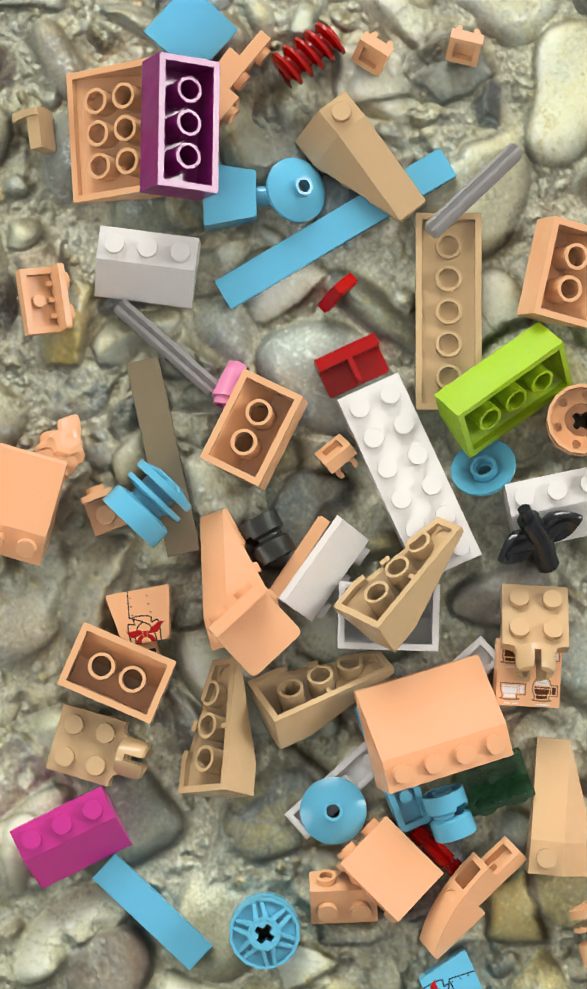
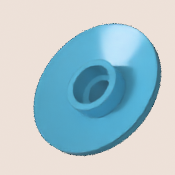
[266,158,325,223]
[451,440,516,496]
[300,777,367,844]

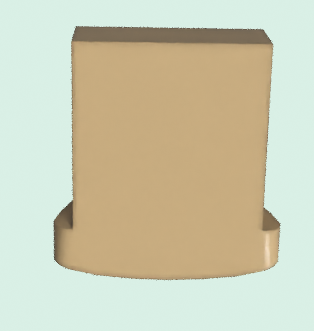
[12,107,57,154]

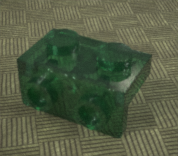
[457,747,536,817]

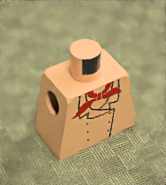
[106,584,171,654]

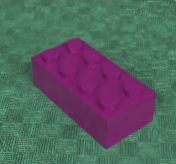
[140,52,220,201]

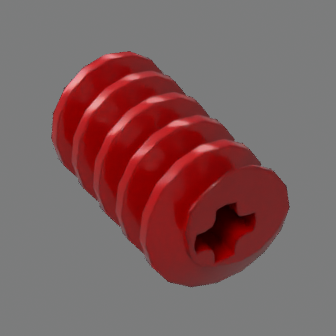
[271,22,346,89]

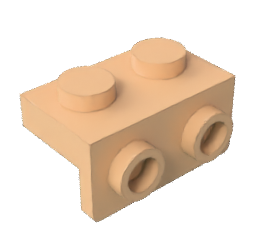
[15,263,75,337]
[309,869,378,924]

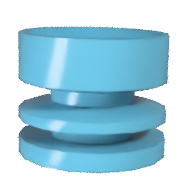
[103,459,193,548]
[229,892,300,969]

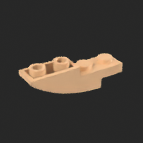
[219,30,272,129]
[419,836,527,960]

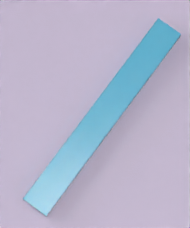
[214,148,457,311]

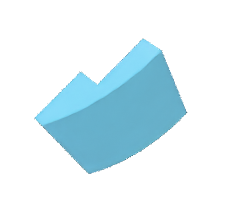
[143,0,238,60]

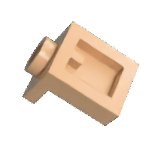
[80,483,127,537]

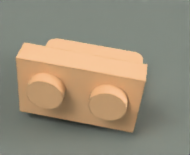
[207,581,300,676]

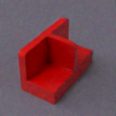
[314,332,389,398]

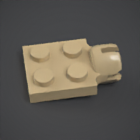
[500,584,569,681]
[46,704,151,787]

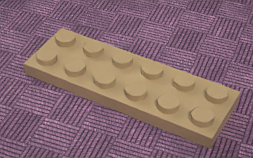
[415,213,482,411]

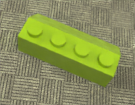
[434,321,573,458]

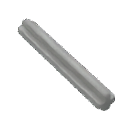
[425,143,523,238]
[114,299,218,396]

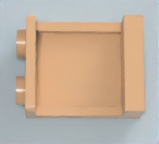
[336,816,444,923]

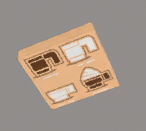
[493,638,562,708]

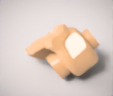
[33,414,85,480]

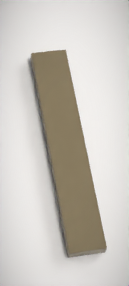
[126,357,200,557]

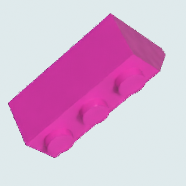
[9,785,132,889]

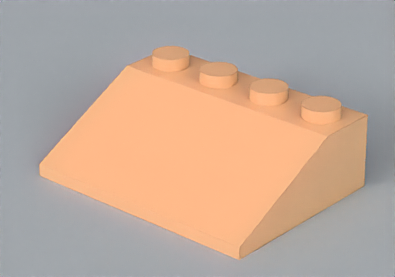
[66,57,164,204]
[0,443,68,566]
[353,654,514,794]

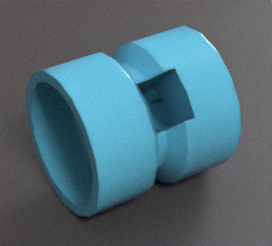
[421,783,477,843]

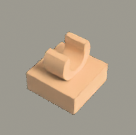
[445,25,484,67]
[351,31,394,77]
[314,433,358,479]

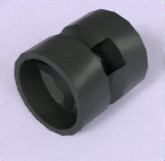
[238,508,297,568]

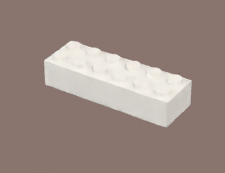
[337,372,482,571]

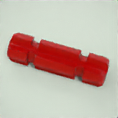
[410,825,462,877]

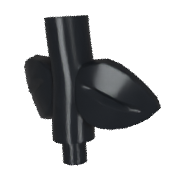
[498,504,583,573]

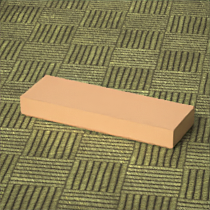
[270,516,331,601]

